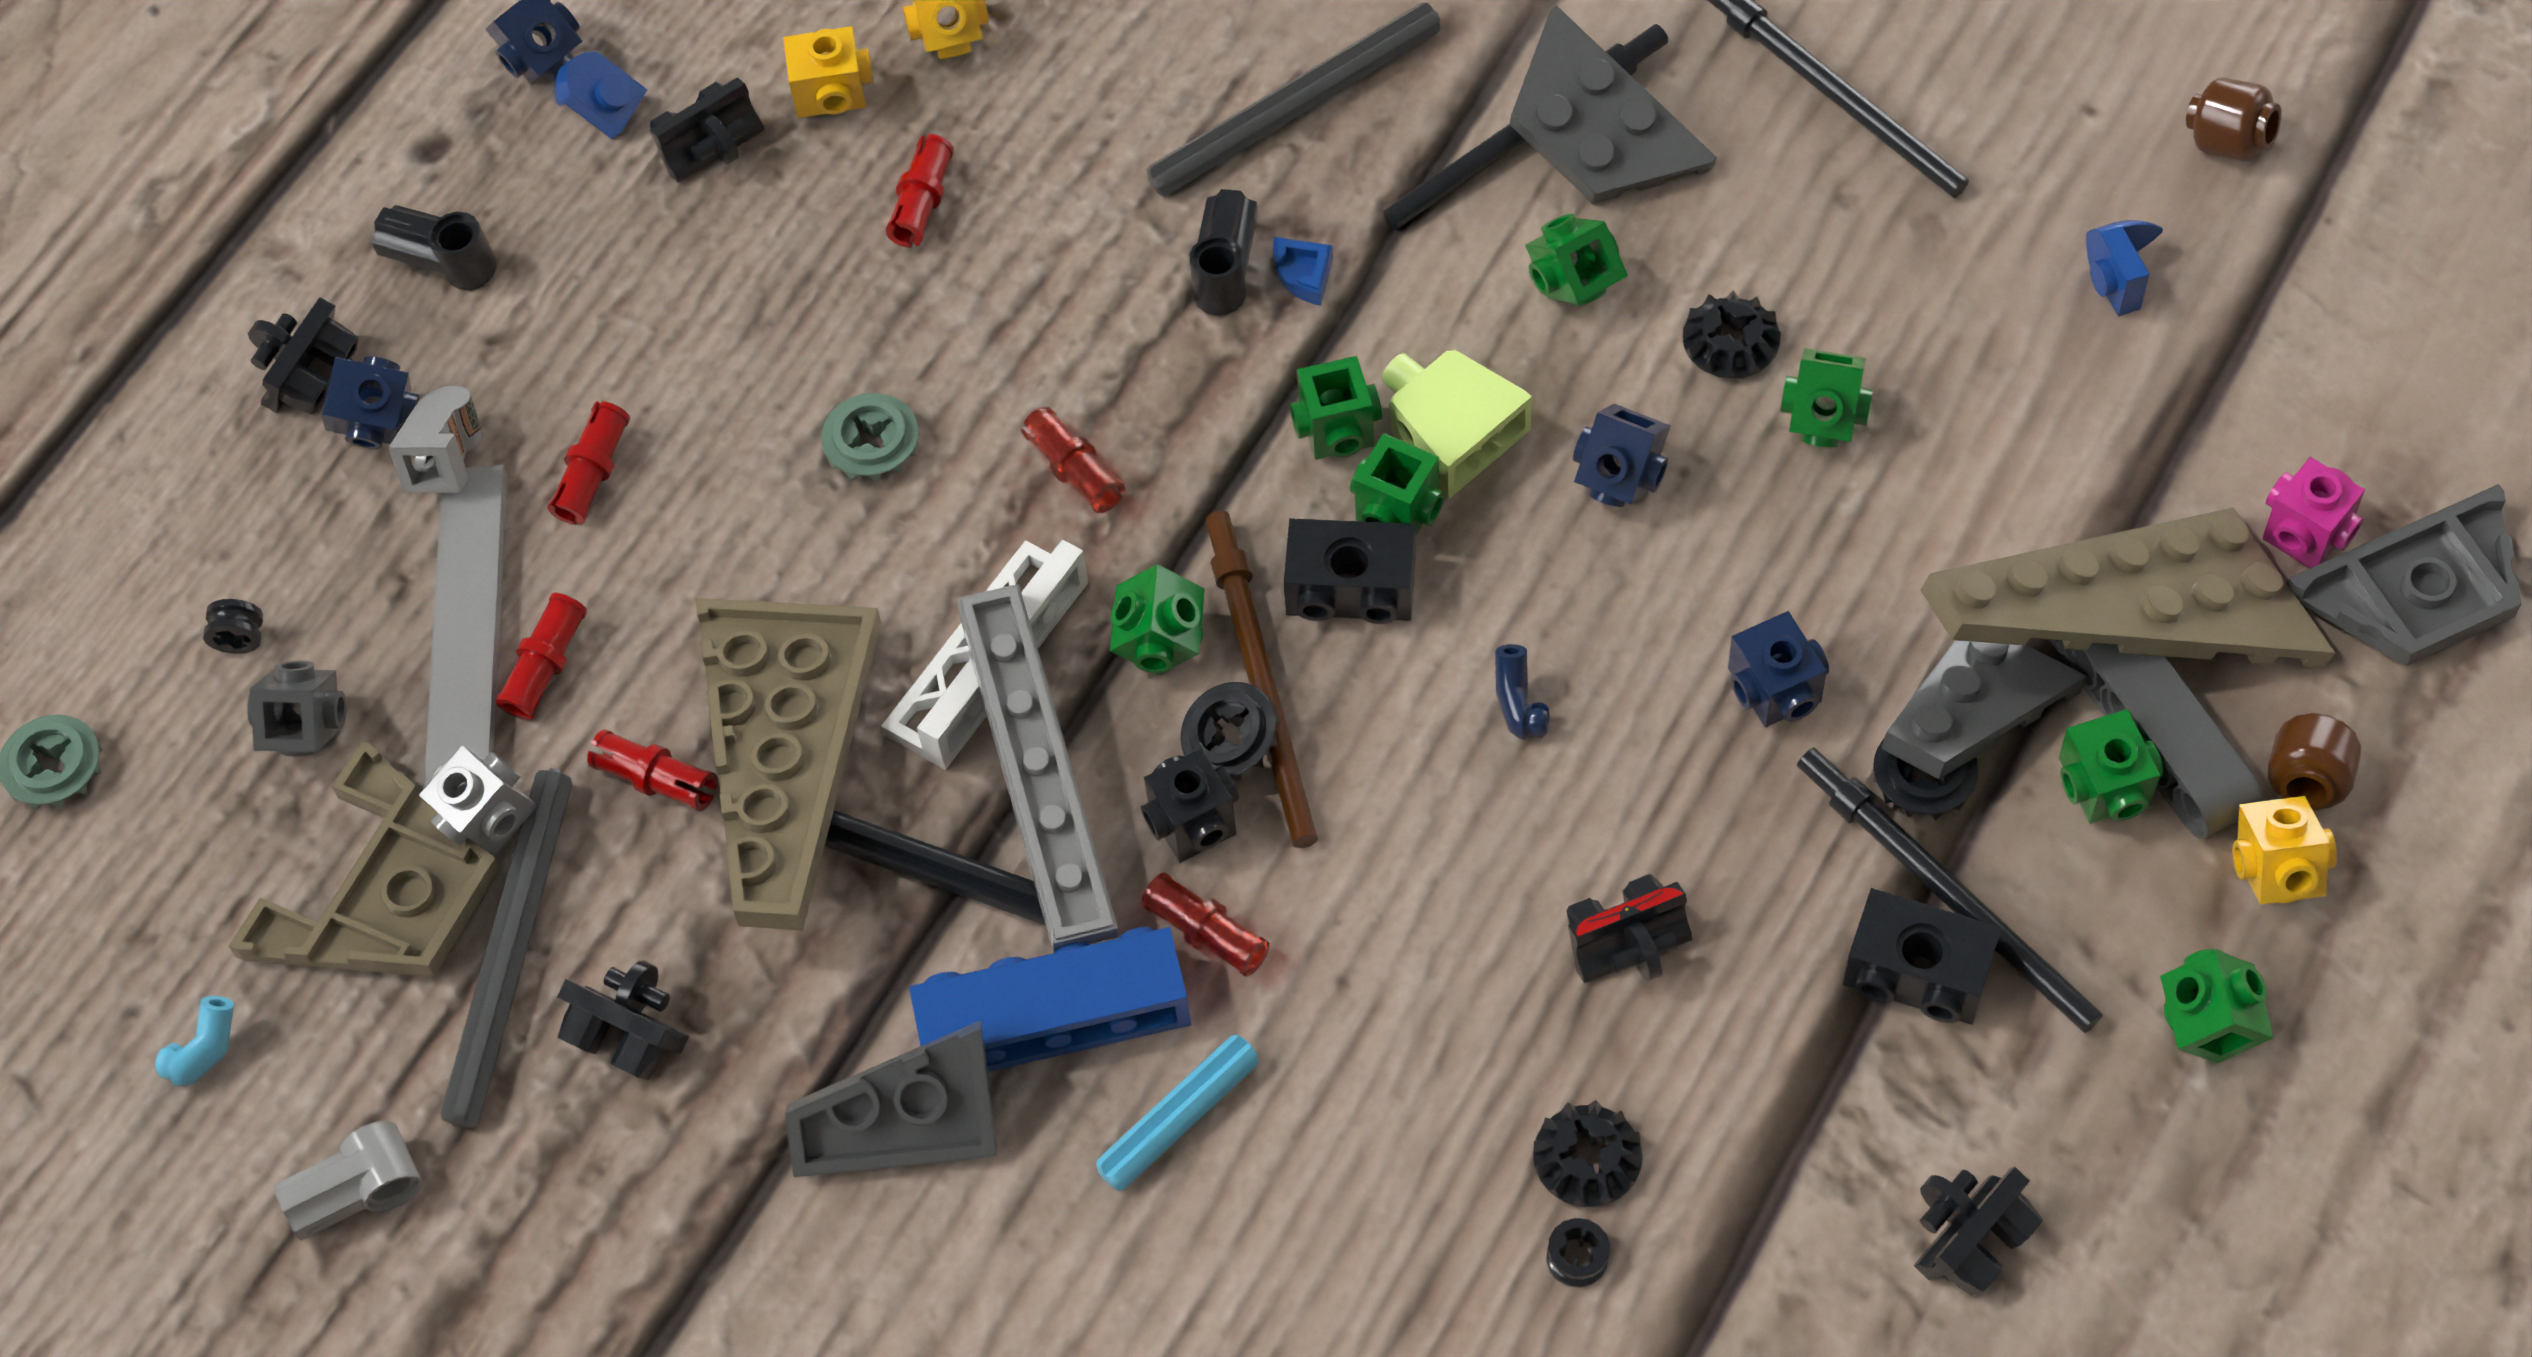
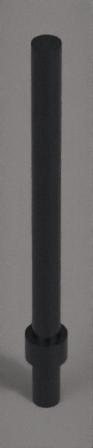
[1707,0,1969,198]
[1383,24,1668,230]
[1797,747,2103,1033]

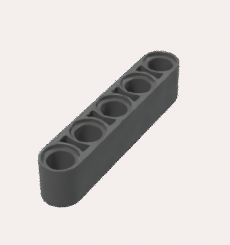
[2049,639,2263,839]

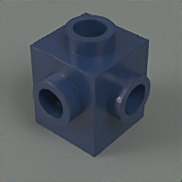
[485,0,583,83]
[322,357,419,449]
[1573,404,1671,507]
[1728,611,1829,728]

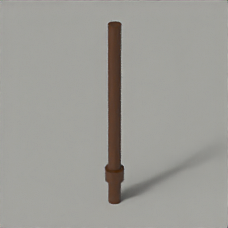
[1205,511,1318,848]

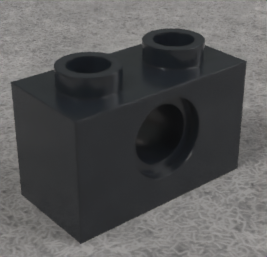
[1284,518,1416,624]
[1843,888,2002,1025]

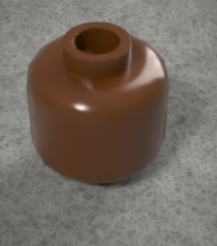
[2186,77,2281,162]
[2268,713,2361,811]

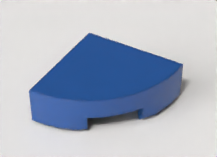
[1273,237,1333,306]

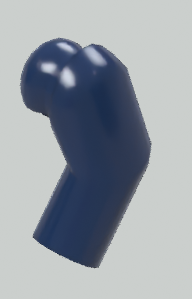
[1495,644,1550,740]

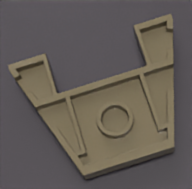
[229,740,501,977]

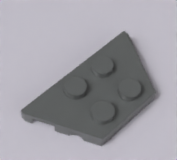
[1509,5,1717,204]
[2287,484,2521,666]

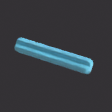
[1096,1035,1258,1191]

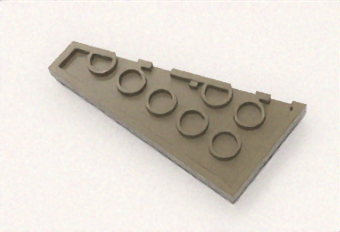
[1920,507,2335,669]
[695,598,881,931]

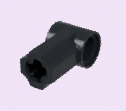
[1189,189,1258,315]
[372,205,497,290]

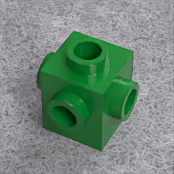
[1525,214,1628,306]
[1780,348,1873,448]
[1290,356,1383,460]
[1350,433,1445,537]
[1110,564,1205,675]
[2059,709,2163,824]
[2160,949,2274,1063]

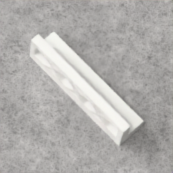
[881,539,1088,770]

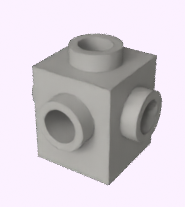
[419,746,538,855]

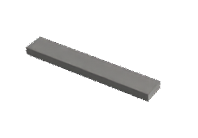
[424,465,508,789]
[957,584,1118,952]

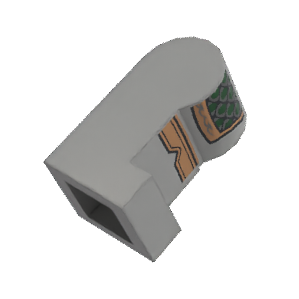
[388,385,483,493]

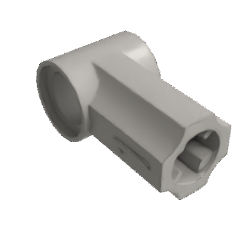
[274,1121,422,1241]

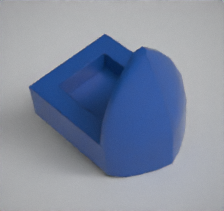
[554,51,648,139]
[2086,220,2163,317]

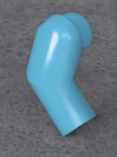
[155,996,234,1086]

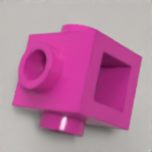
[2262,457,2365,568]

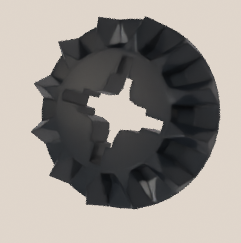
[1683,290,1781,378]
[1180,682,1281,781]
[1873,739,1979,821]
[1533,1100,1643,1207]

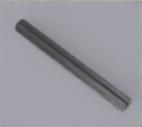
[1147,2,1441,196]
[440,768,573,1129]

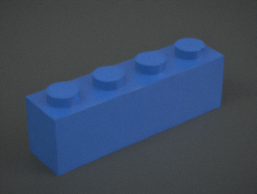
[909,927,1191,1072]

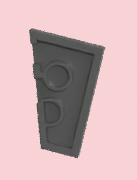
[1881,640,2087,779]
[785,1020,997,1177]

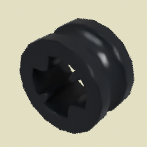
[203,599,264,654]
[1546,1218,1610,1288]

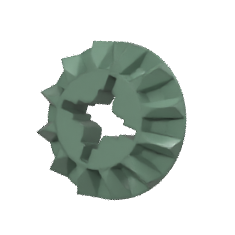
[821,393,920,482]
[0,715,103,811]

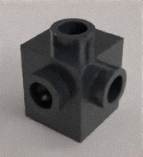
[1141,748,1240,863]

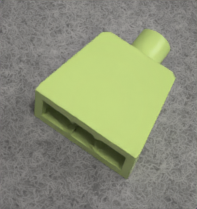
[1382,350,1532,500]

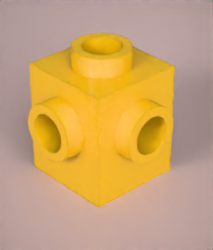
[903,0,989,59]
[783,26,874,118]
[2233,796,2337,905]

